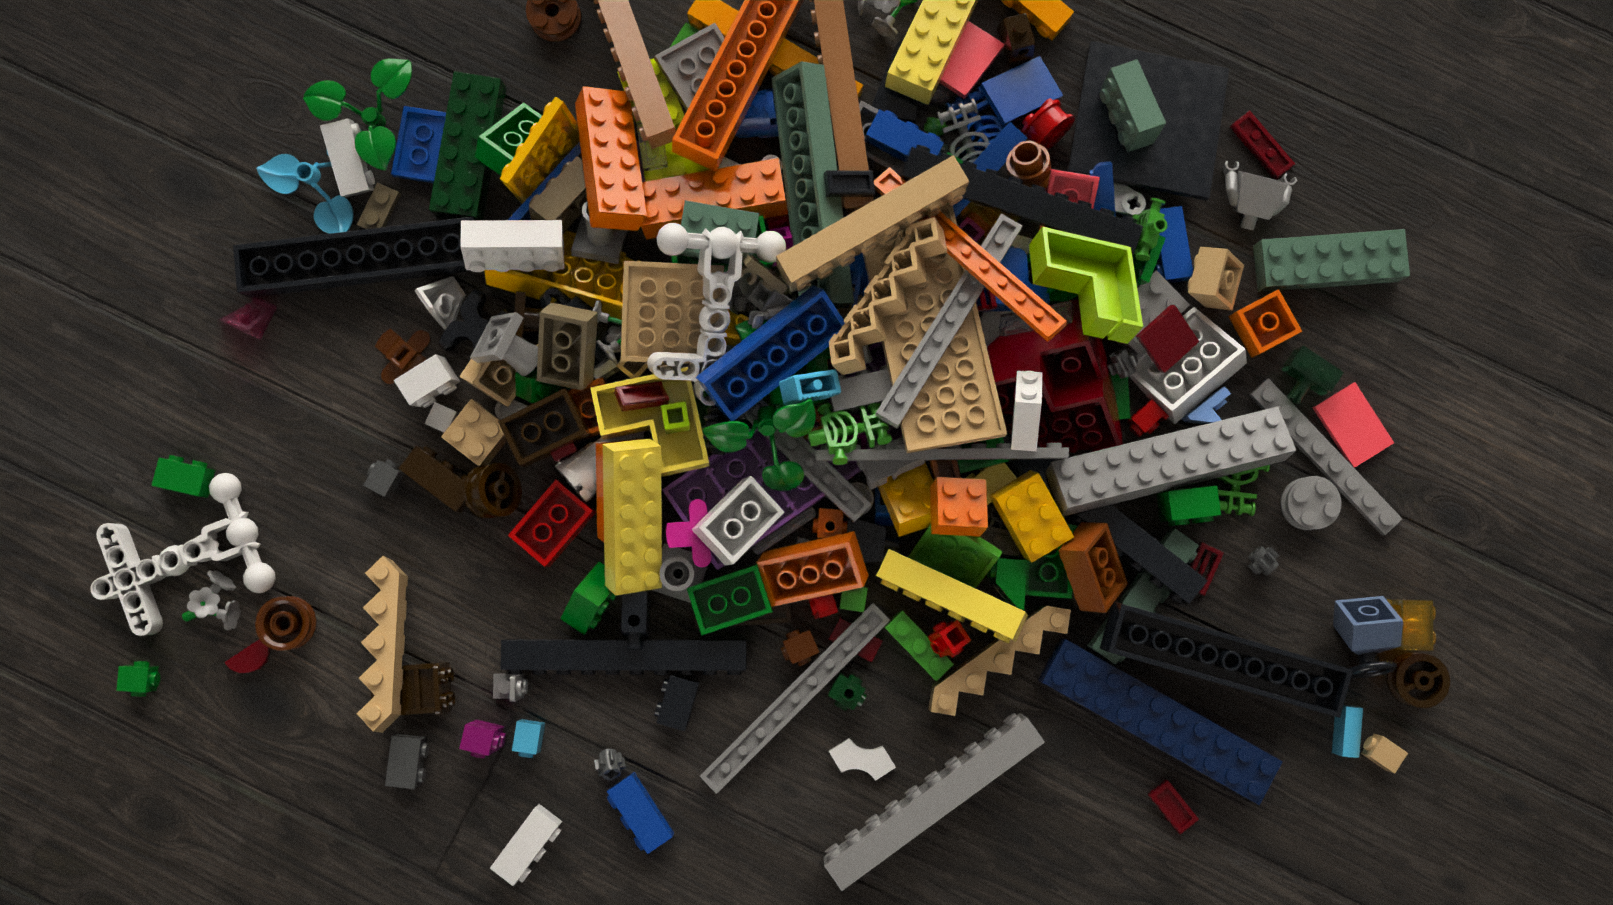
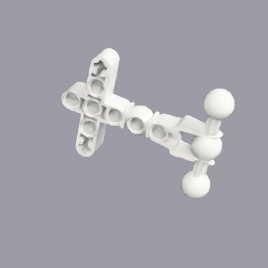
[647,223,786,406]
[90,473,276,636]

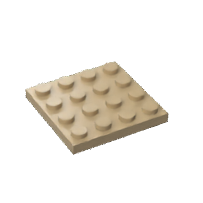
[621,261,724,365]

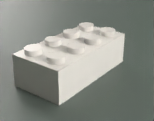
[461,220,564,272]

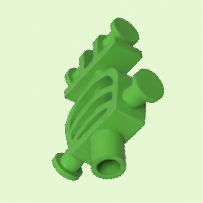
[1132,198,1167,261]
[808,403,892,465]
[1217,465,1270,516]

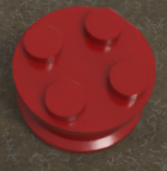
[1021,98,1075,151]

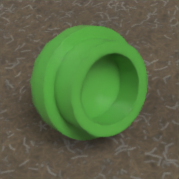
[924,117,948,137]

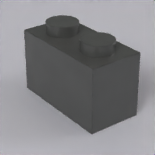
[385,734,429,789]

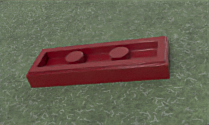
[1230,110,1295,180]

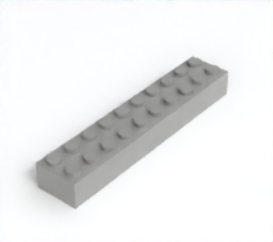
[1045,407,1296,517]
[824,713,1045,891]

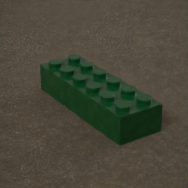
[429,71,506,221]

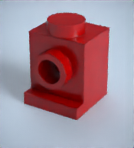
[1126,399,1169,437]
[808,594,838,619]

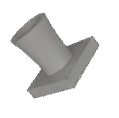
[571,201,629,264]
[470,312,538,376]
[653,543,708,603]

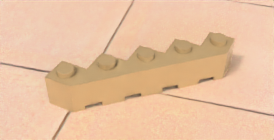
[829,217,947,375]
[357,556,408,733]
[928,605,1071,716]

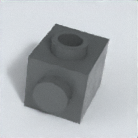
[363,459,405,498]

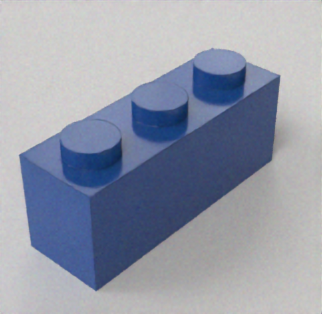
[865,109,944,162]
[1154,206,1193,283]
[607,772,674,854]

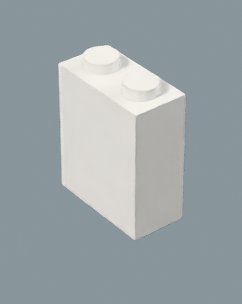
[1011,371,1043,452]

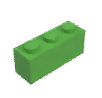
[884,610,954,681]

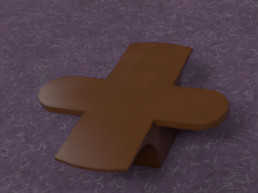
[375,329,431,384]

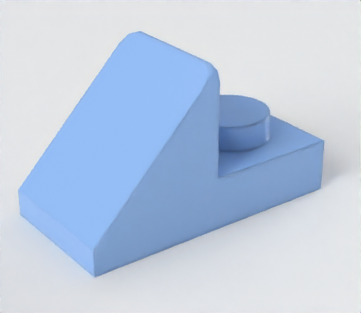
[1182,386,1231,425]

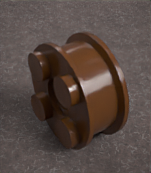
[526,0,581,42]
[255,596,317,651]

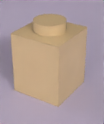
[1361,734,1408,773]

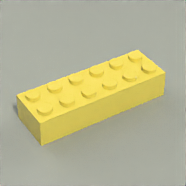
[885,0,978,105]
[603,439,662,596]
[876,549,1028,644]

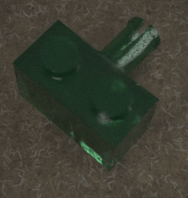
[1281,345,1344,404]

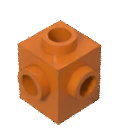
[812,508,847,538]

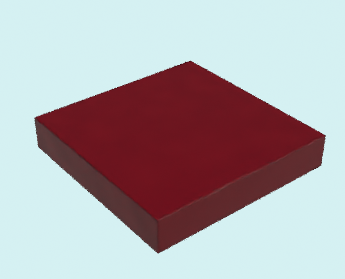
[1136,305,1200,373]

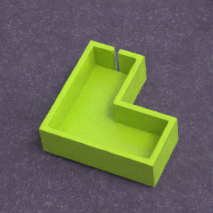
[1029,227,1143,344]

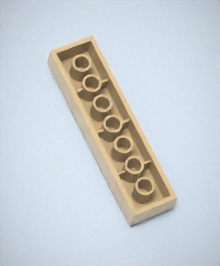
[776,155,969,292]

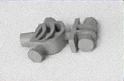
[937,99,990,163]

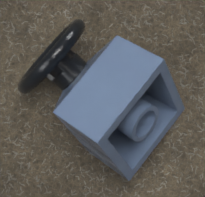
[1333,596,1403,678]

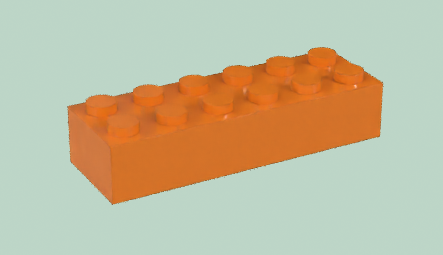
[575,86,647,231]
[641,158,788,240]

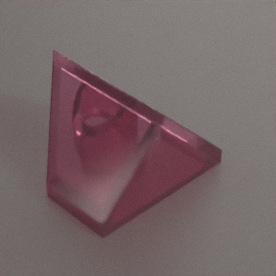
[219,297,276,340]

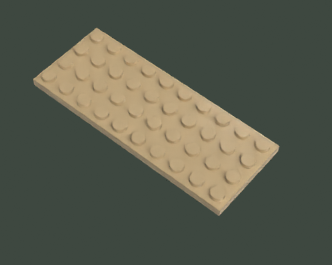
[863,204,1007,454]

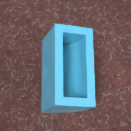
[1332,705,1363,758]

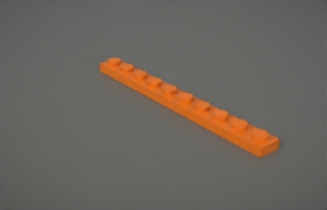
[874,167,1067,342]

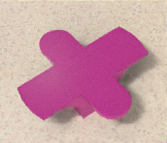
[666,499,711,567]

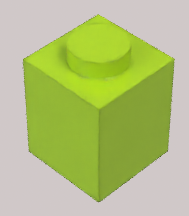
[661,401,690,434]

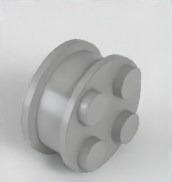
[1280,476,1341,530]

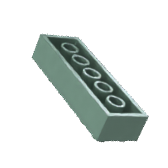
[1253,229,1410,292]

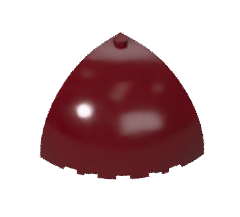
[987,300,1123,453]

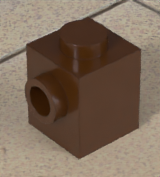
[781,629,819,666]

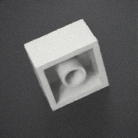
[394,354,460,408]

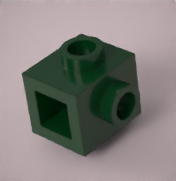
[828,672,867,711]

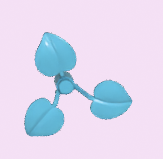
[256,129,362,234]

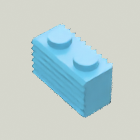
[779,369,841,406]

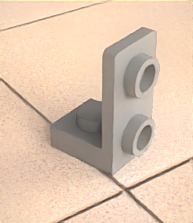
[493,673,528,702]

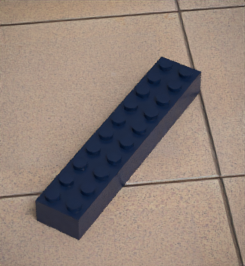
[1038,638,1283,805]

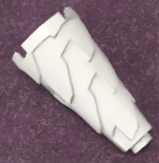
[555,431,646,503]

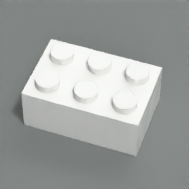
[691,476,784,565]

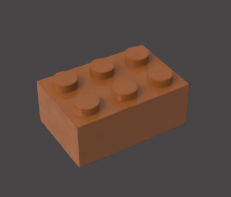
[1058,522,1128,613]

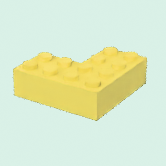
[590,367,710,477]

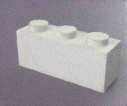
[320,119,375,197]
[490,804,562,886]

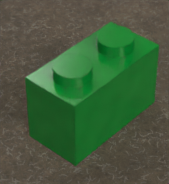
[151,455,215,498]

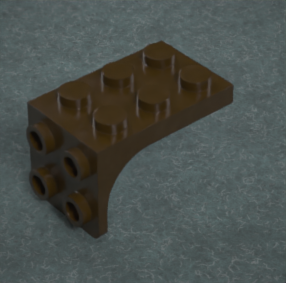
[371,662,455,715]

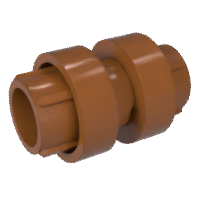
[1006,141,1051,193]

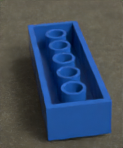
[695,285,845,421]

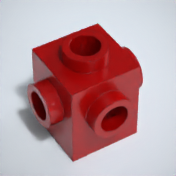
[927,620,971,658]

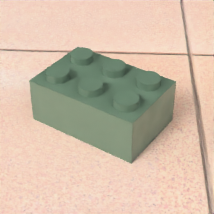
[1100,59,1166,152]
[679,200,759,265]

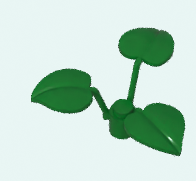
[303,59,412,171]
[703,399,816,491]

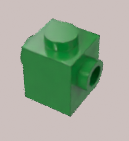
[116,661,160,697]

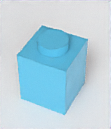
[512,719,545,758]

